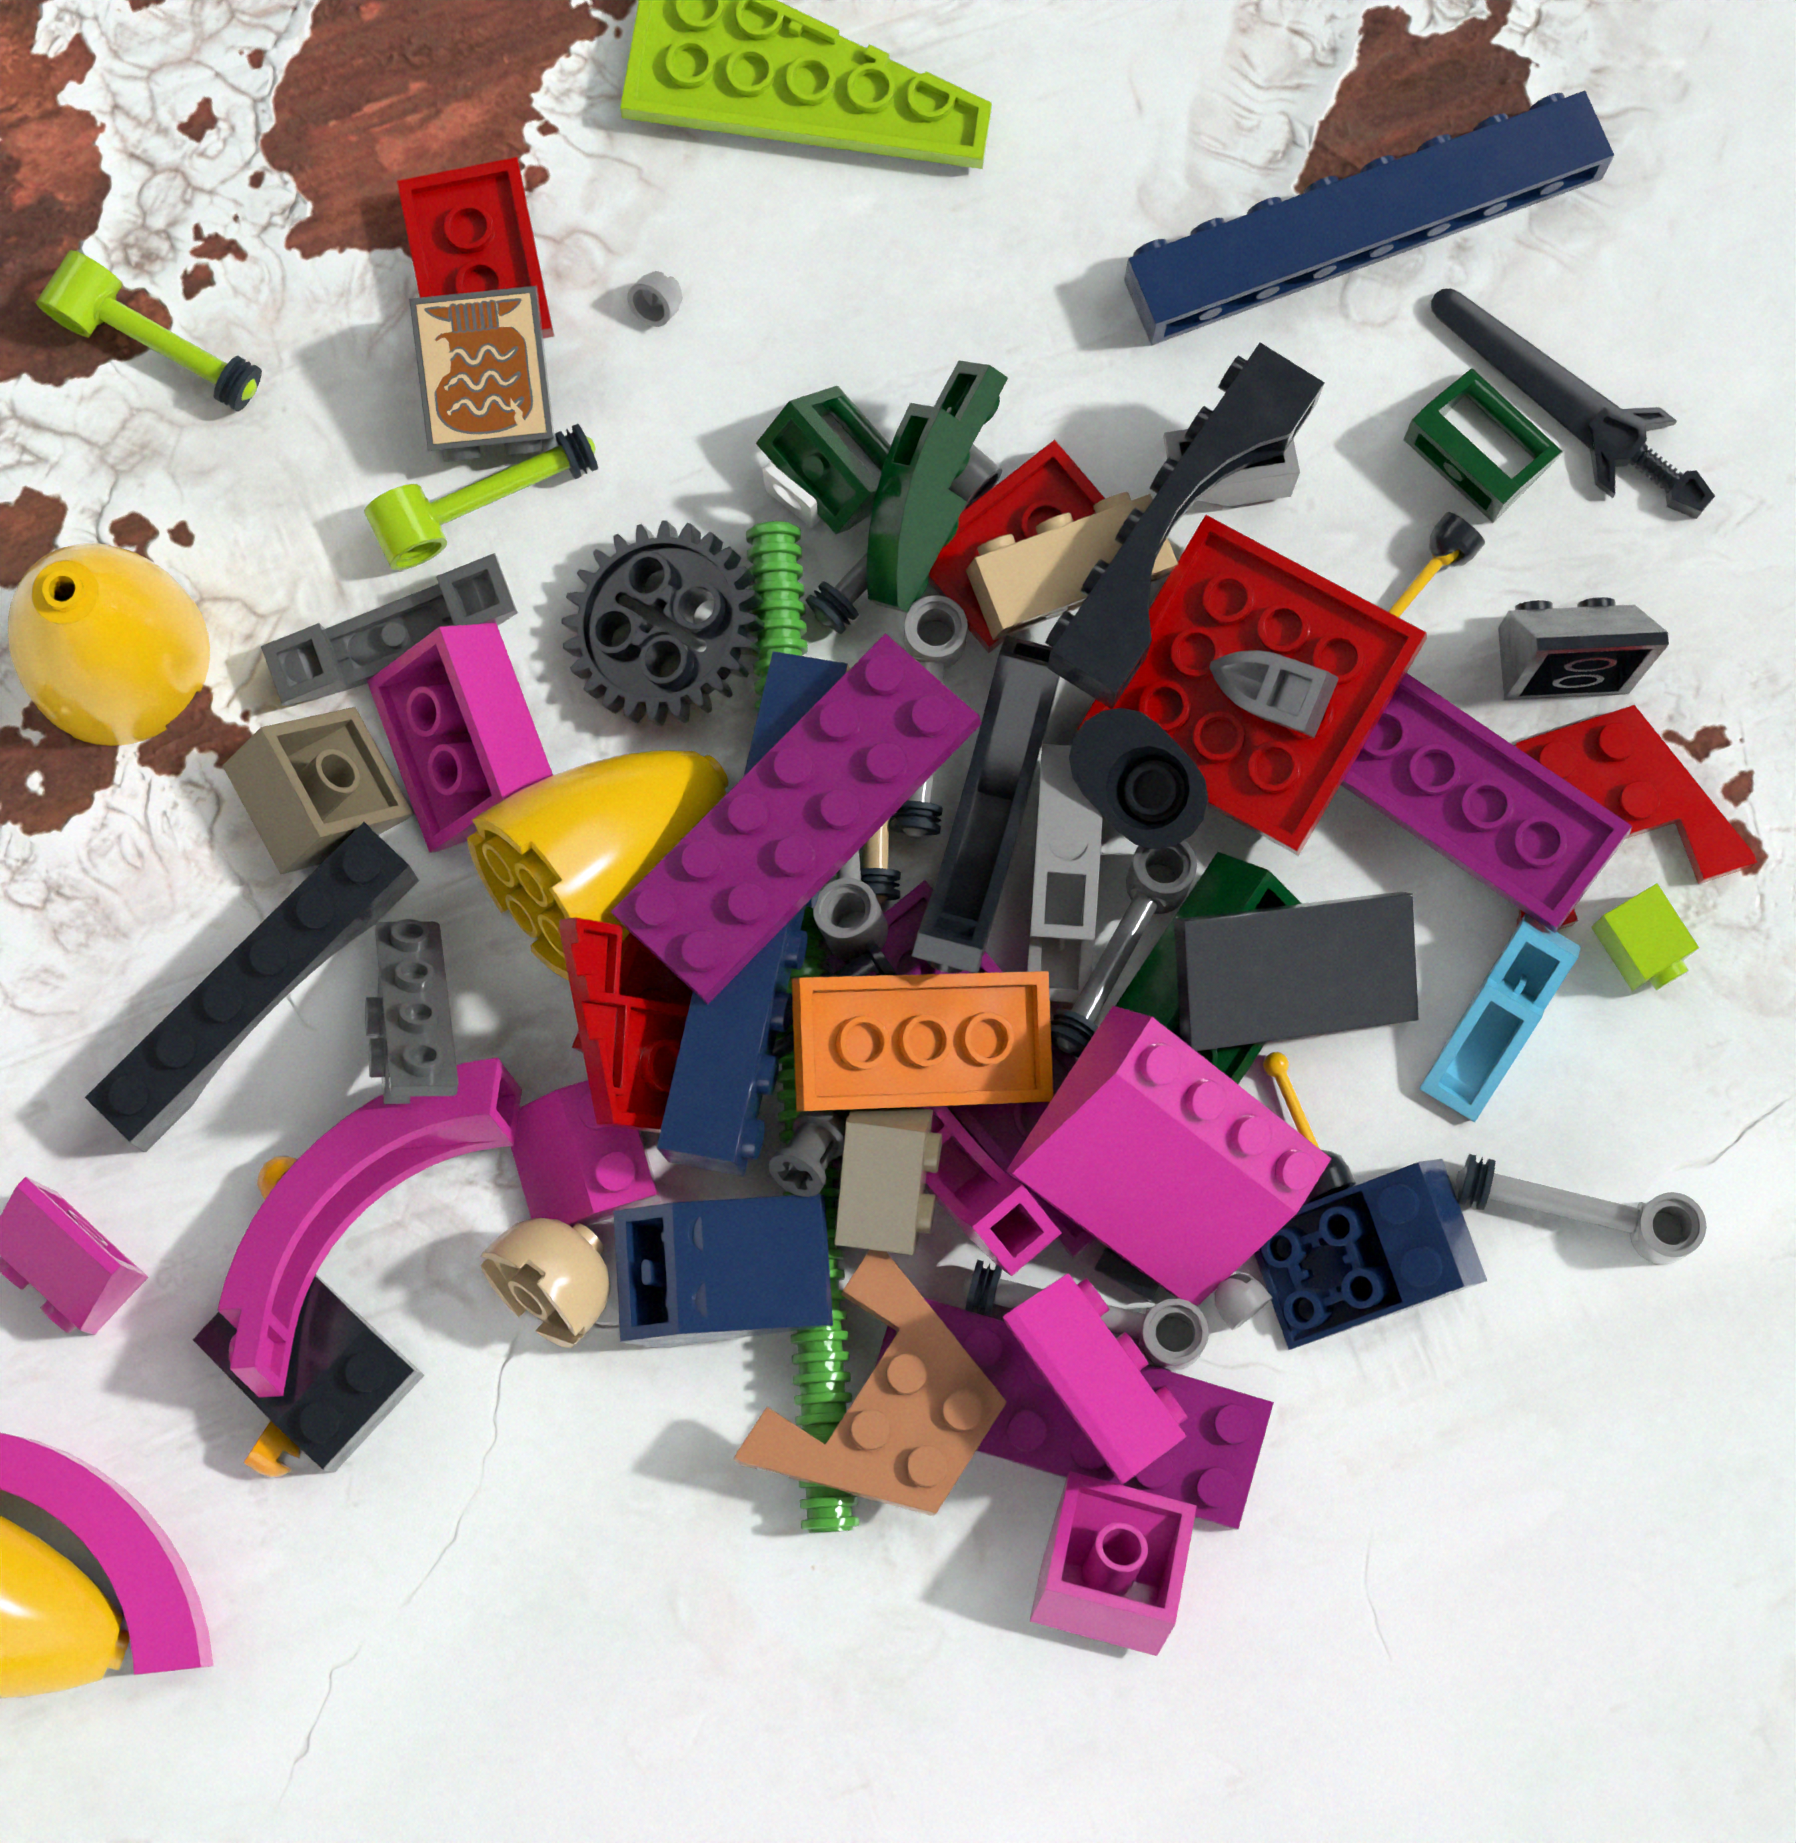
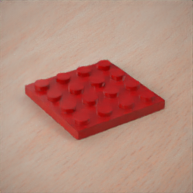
[1078,514,1427,856]

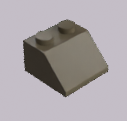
[223,707,414,874]

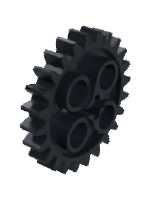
[561,520,765,726]

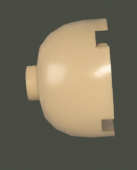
[481,1218,611,1348]

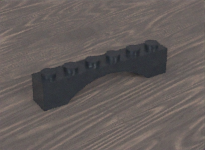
[1045,342,1325,709]
[85,822,419,1152]

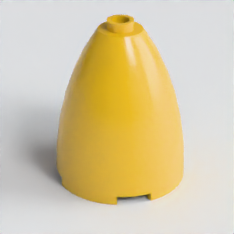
[8,543,210,746]
[467,750,729,980]
[0,1515,130,1699]

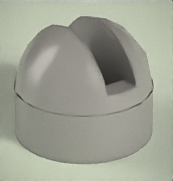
[627,271,682,327]
[1215,1273,1273,1331]

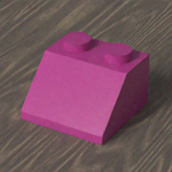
[511,1080,662,1227]
[0,1176,148,1335]
[1030,1471,1197,1656]

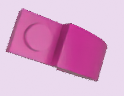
[915,1106,1062,1276]

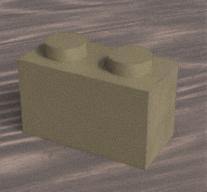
[835,1107,942,1255]

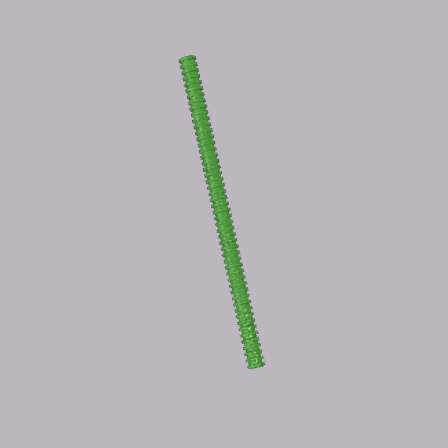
[745,521,860,1533]

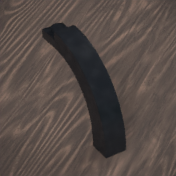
[912,635,1060,973]

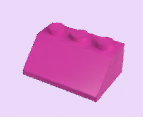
[367,623,553,853]
[1003,1273,1188,1484]

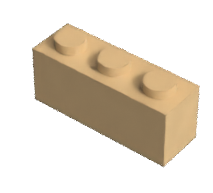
[966,492,1178,640]

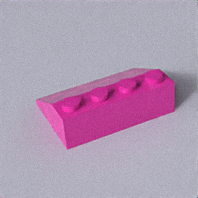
[1006,1006,1332,1307]

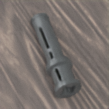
[768,1109,851,1197]

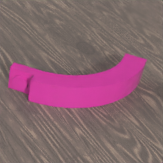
[217,1058,522,1397]
[0,1432,214,1675]

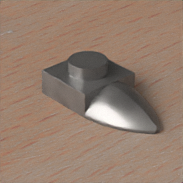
[1209,650,1339,738]

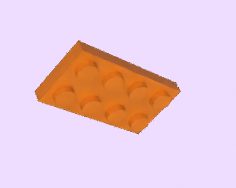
[792,971,1053,1111]

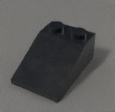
[1498,597,1669,700]
[192,1274,424,1472]

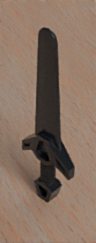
[1431,288,1715,519]

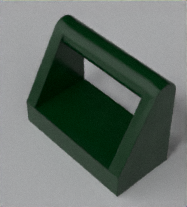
[1403,368,1563,523]
[756,386,891,534]

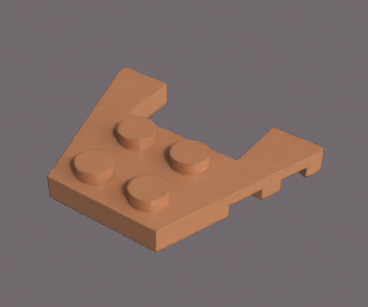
[733,1250,1007,1516]

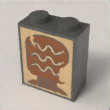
[409,286,555,461]

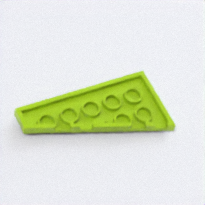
[620,0,992,169]

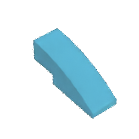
[1419,913,1581,1122]

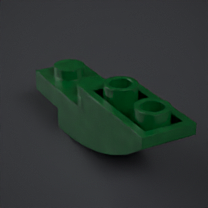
[866,360,1008,613]

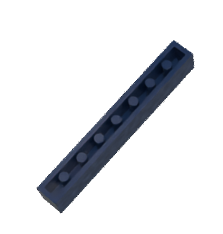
[1124,90,1614,346]
[657,651,850,1176]

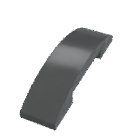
[261,553,518,706]

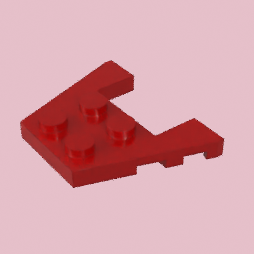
[1514,705,1757,930]
[559,917,690,1133]

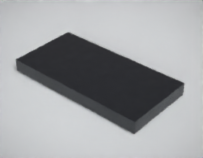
[1174,892,1419,1051]

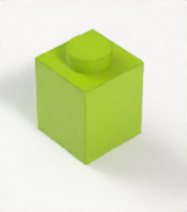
[1591,883,1699,991]

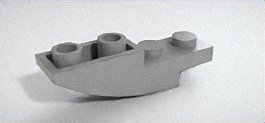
[1027,744,1103,1003]

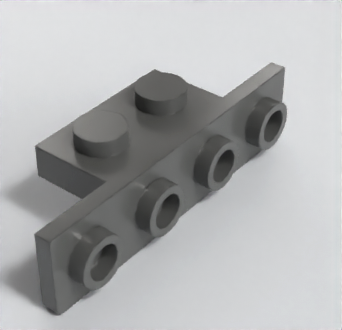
[365,919,458,1104]

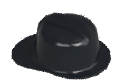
[1069,708,1209,849]

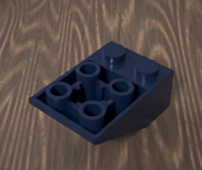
[1254,1159,1487,1350]
[613,1194,833,1348]

